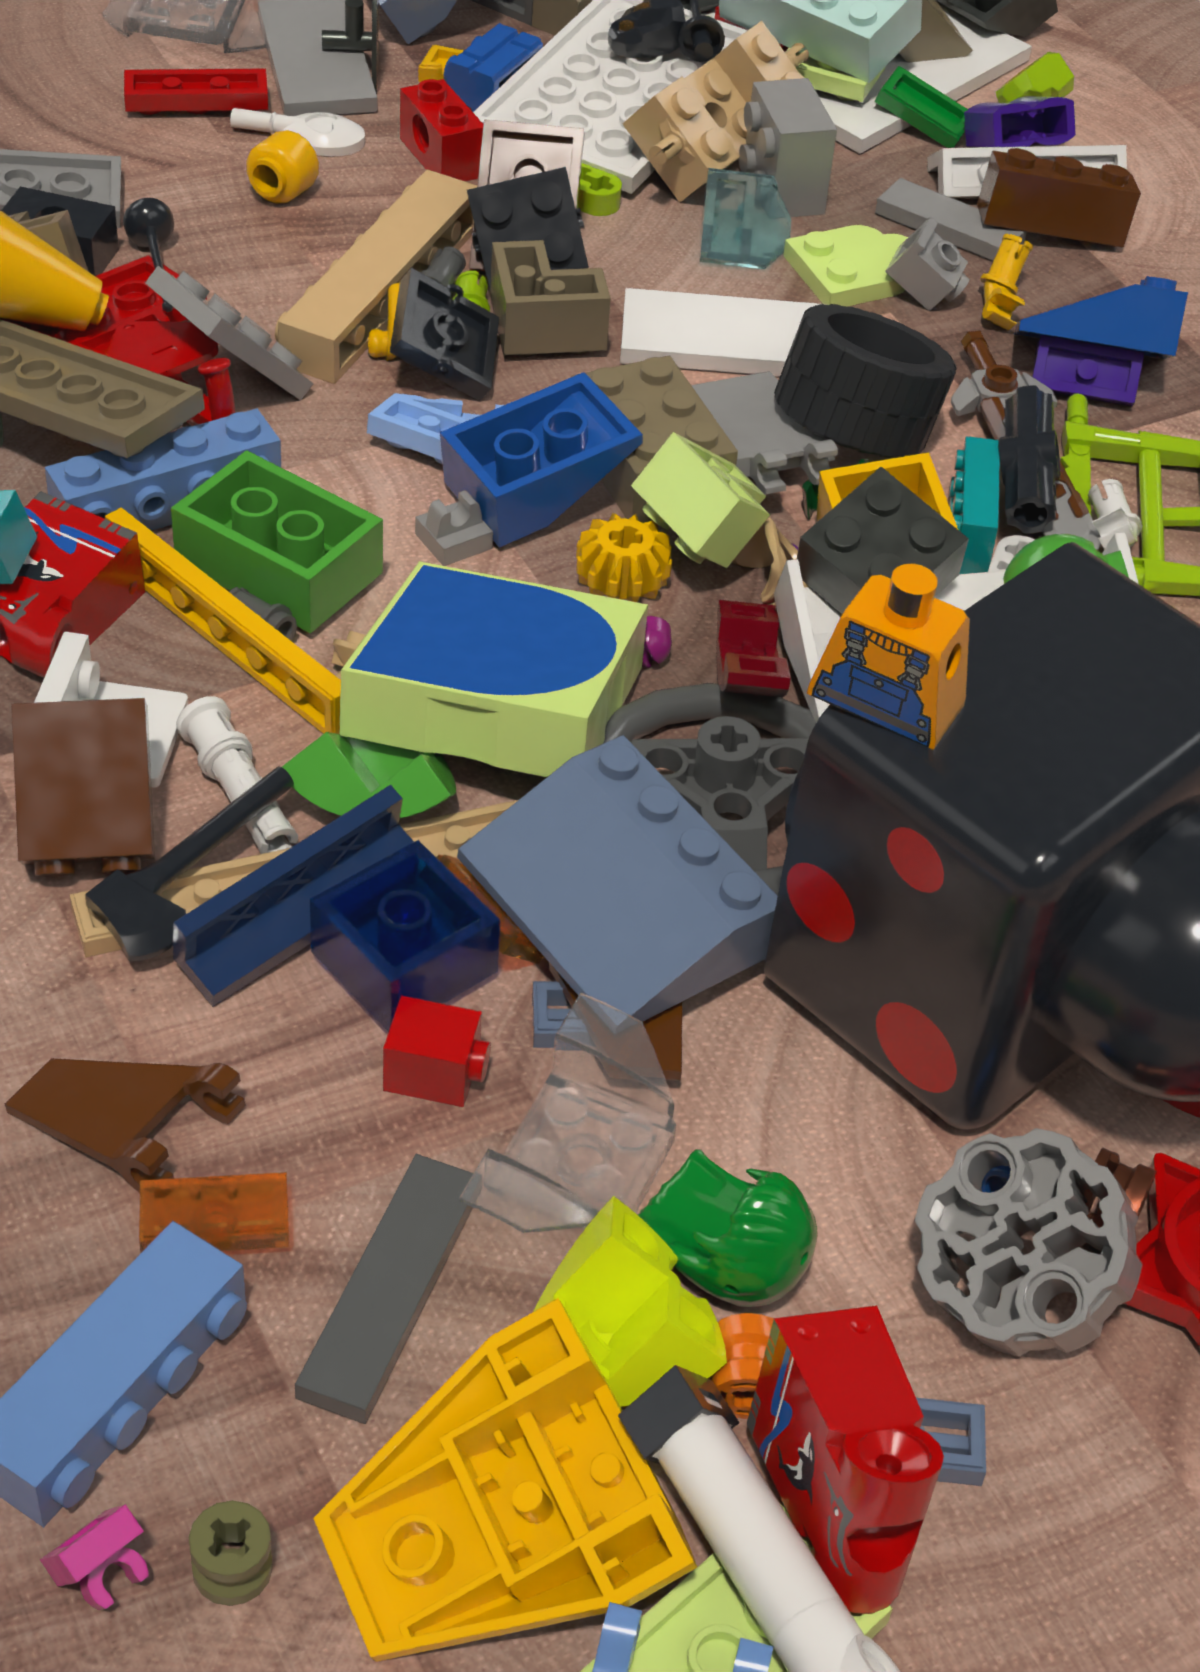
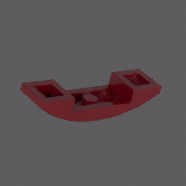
[716,600,791,697]

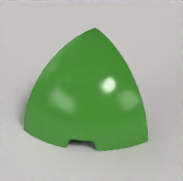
[282,732,456,819]

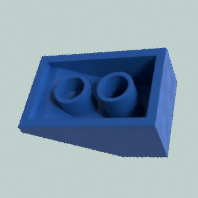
[1014,276,1188,359]
[440,372,643,548]

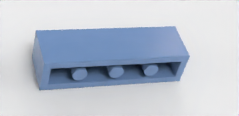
[0,1221,247,1528]

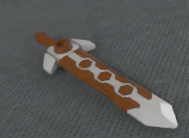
[950,331,1101,551]

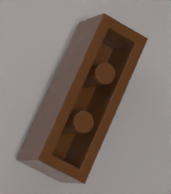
[977,148,1141,247]

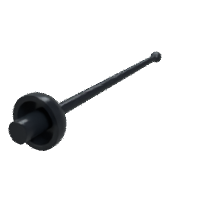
[678,0,725,62]
[123,198,174,312]

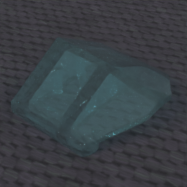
[699,168,792,269]

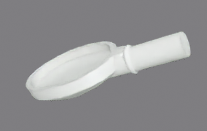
[230,108,365,157]

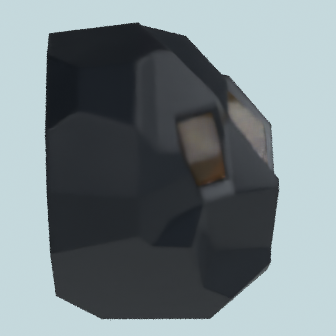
[608,0,686,58]

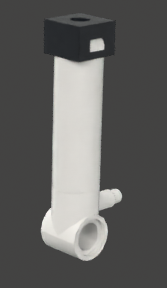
[618,1365,900,1672]

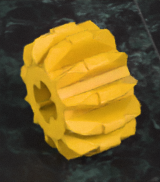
[576,513,672,602]

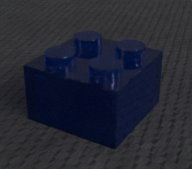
[310,840,500,1033]

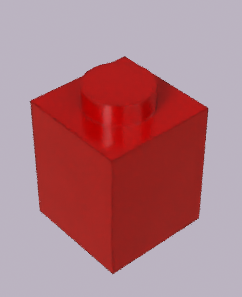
[383,995,491,1107]

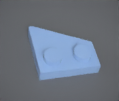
[367,393,504,464]

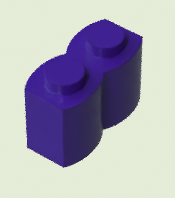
[964,96,1076,148]

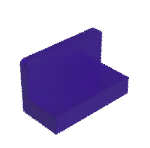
[1032,335,1144,406]

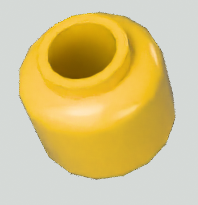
[246,130,319,204]

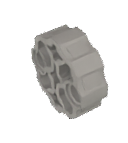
[915,1128,1143,1357]

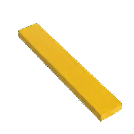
[105,507,341,734]

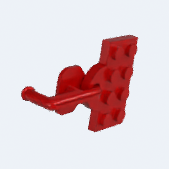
[0,255,236,426]

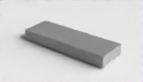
[875,178,1027,261]

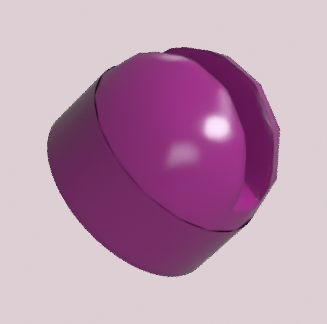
[642,616,672,668]

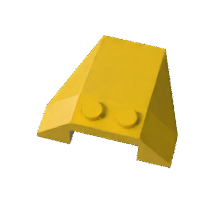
[313,1298,697,1662]

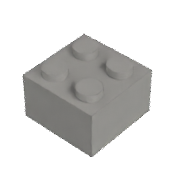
[739,78,837,219]

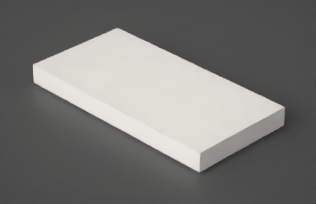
[620,288,828,377]

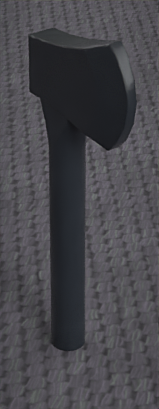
[85,766,294,961]

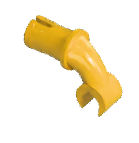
[980,234,1033,330]

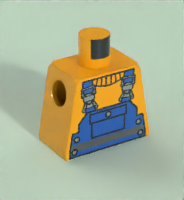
[807,564,970,750]

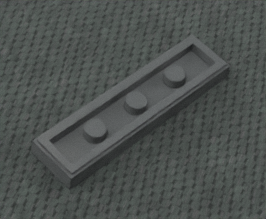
[295,1154,482,1424]

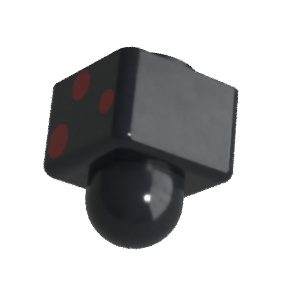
[764,542,1200,1130]

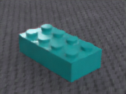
[949,436,1000,574]

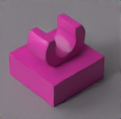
[40,1504,149,1610]

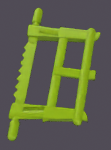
[1060,393,1200,596]

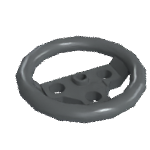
[603,683,816,896]

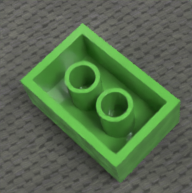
[171,450,383,633]

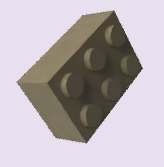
[571,355,738,523]

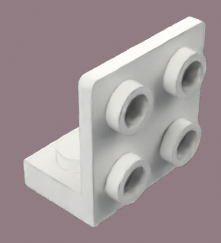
[34,632,188,787]

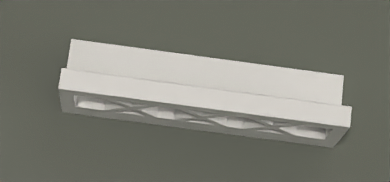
[927,145,1127,199]

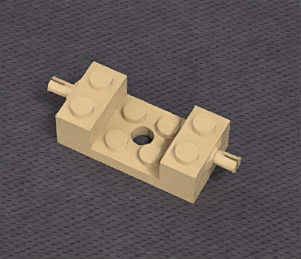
[622,21,809,203]

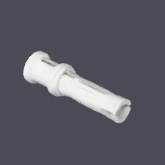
[176,696,298,854]

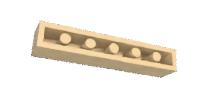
[275,170,477,384]

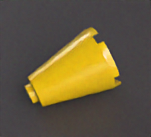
[0,210,109,332]

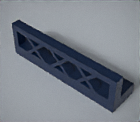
[173,785,427,1007]

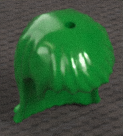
[637,1149,818,1307]

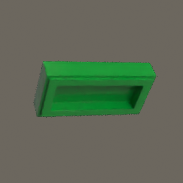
[874,66,968,148]

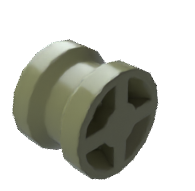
[188,1500,273,1606]

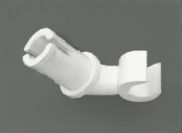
[1088,479,1143,550]

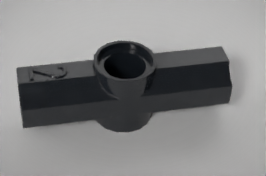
[999,385,1061,533]

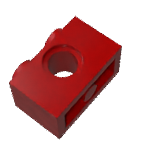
[400,79,484,182]

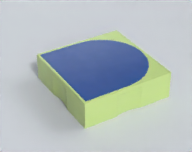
[339,561,648,777]

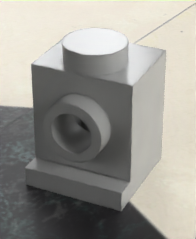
[885,217,970,311]

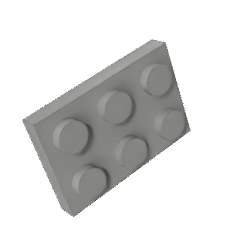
[145,266,314,400]

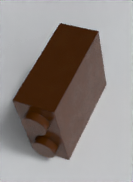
[11,698,155,876]

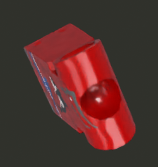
[0,491,145,678]
[747,1305,944,1614]

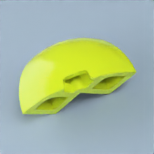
[533,1196,727,1407]

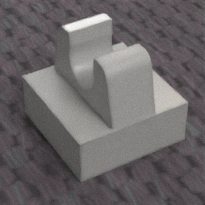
[415,490,493,566]

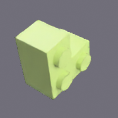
[631,432,770,568]

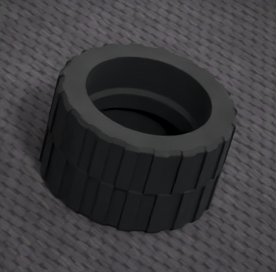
[774,304,957,458]

